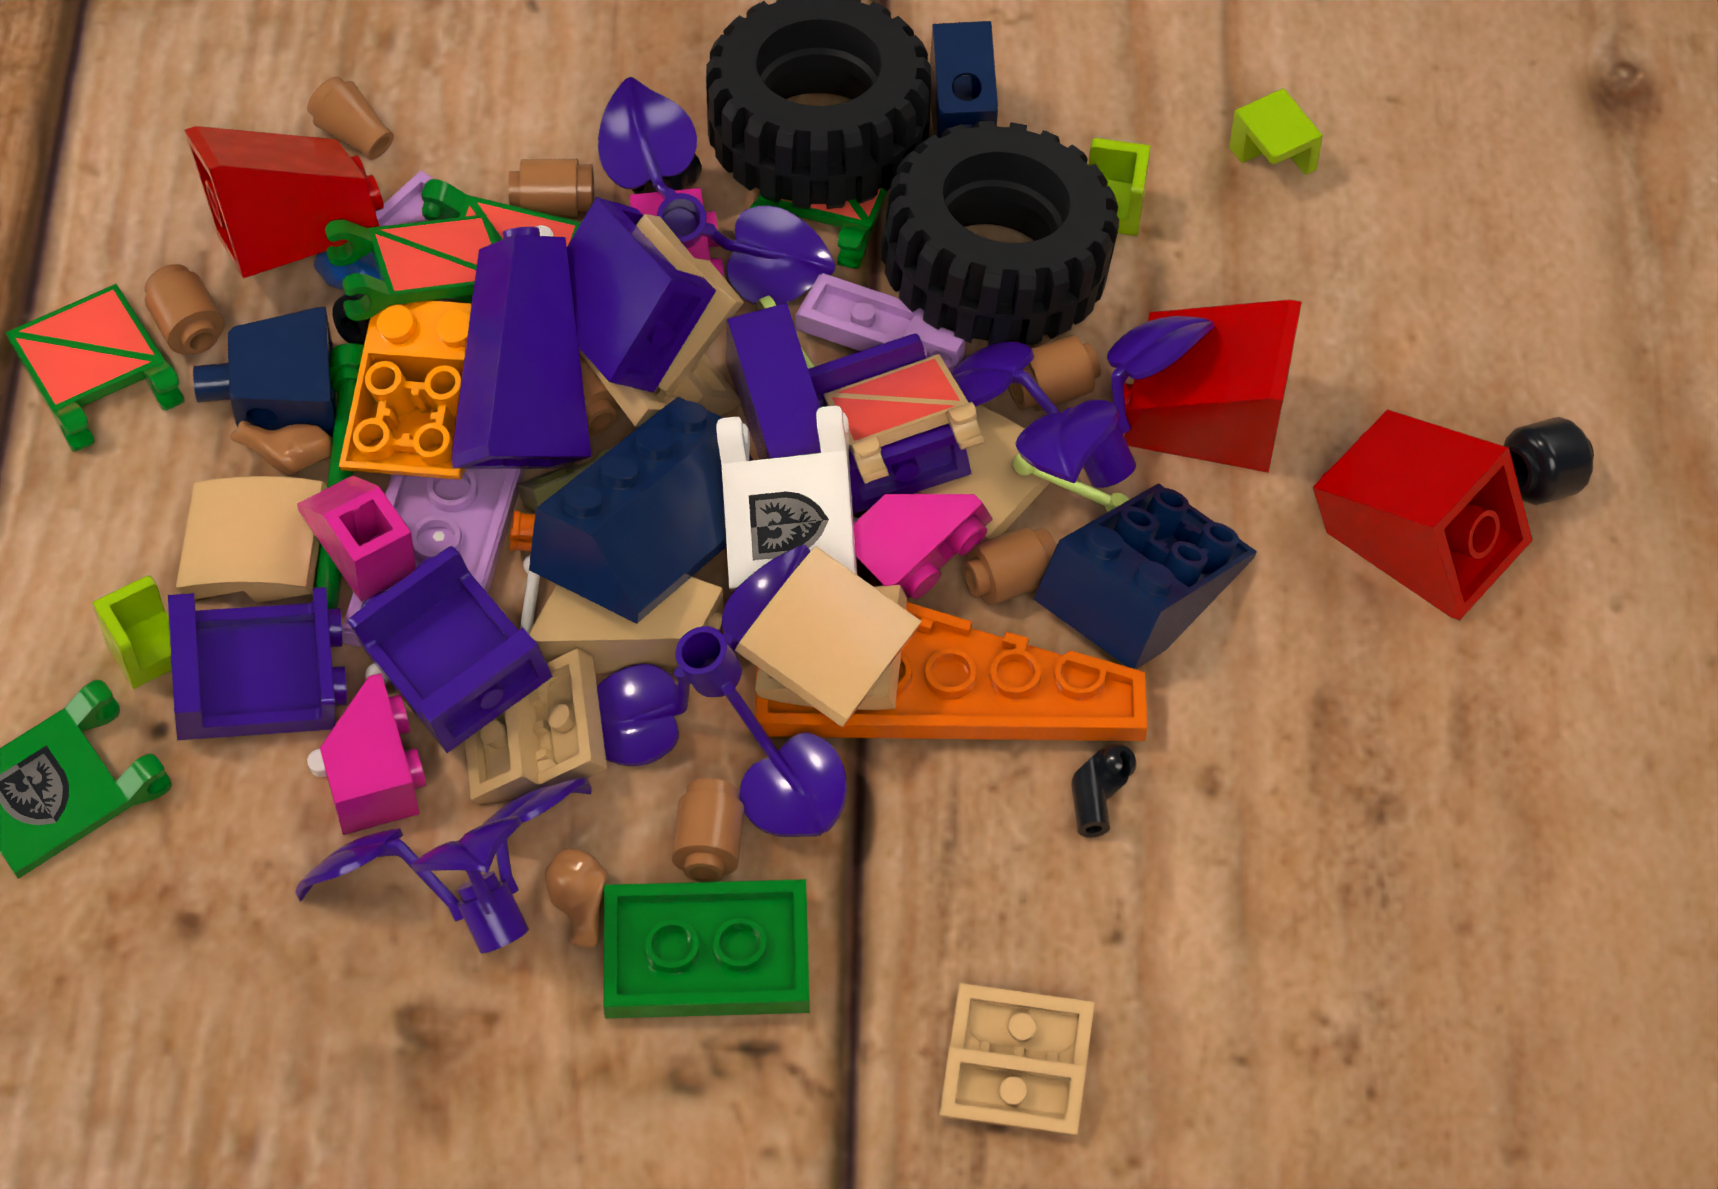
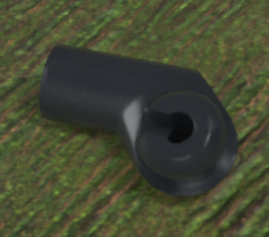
[1071,744,1137,838]

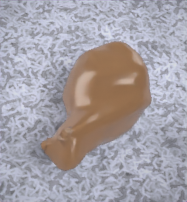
[230,421,332,476]
[545,848,608,948]

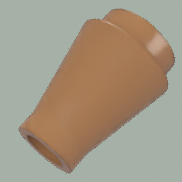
[307,76,394,160]

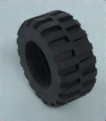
[706,0,931,209]
[881,121,1119,346]

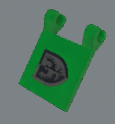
[0,680,172,879]

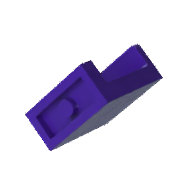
[567,197,716,393]
[808,333,972,514]
[348,546,553,753]
[168,587,347,740]

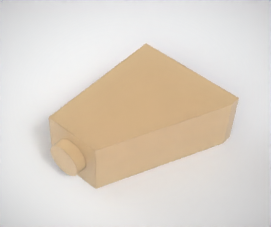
[529,577,724,674]

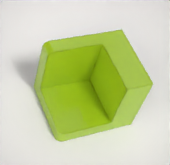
[1229,88,1323,175]
[1088,138,1151,236]
[92,575,172,689]

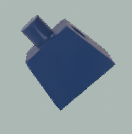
[930,21,998,139]
[193,307,336,437]

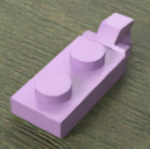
[795,273,965,371]

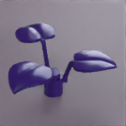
[598,77,835,306]
[950,316,1215,488]
[597,545,847,837]
[295,777,592,954]

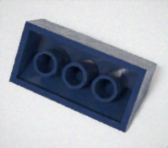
[529,397,753,624]

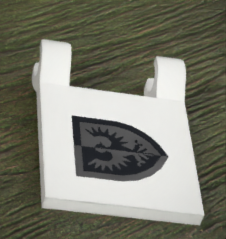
[716,405,857,591]

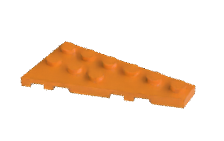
[755,602,1147,741]

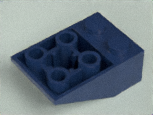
[1033,483,1257,669]

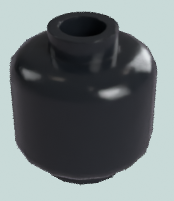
[1503,417,1594,505]

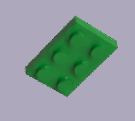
[603,879,810,1019]

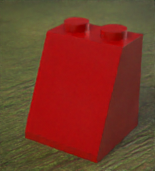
[185,126,384,279]
[1124,299,1302,473]
[1313,409,1533,621]

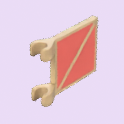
[823,354,985,484]

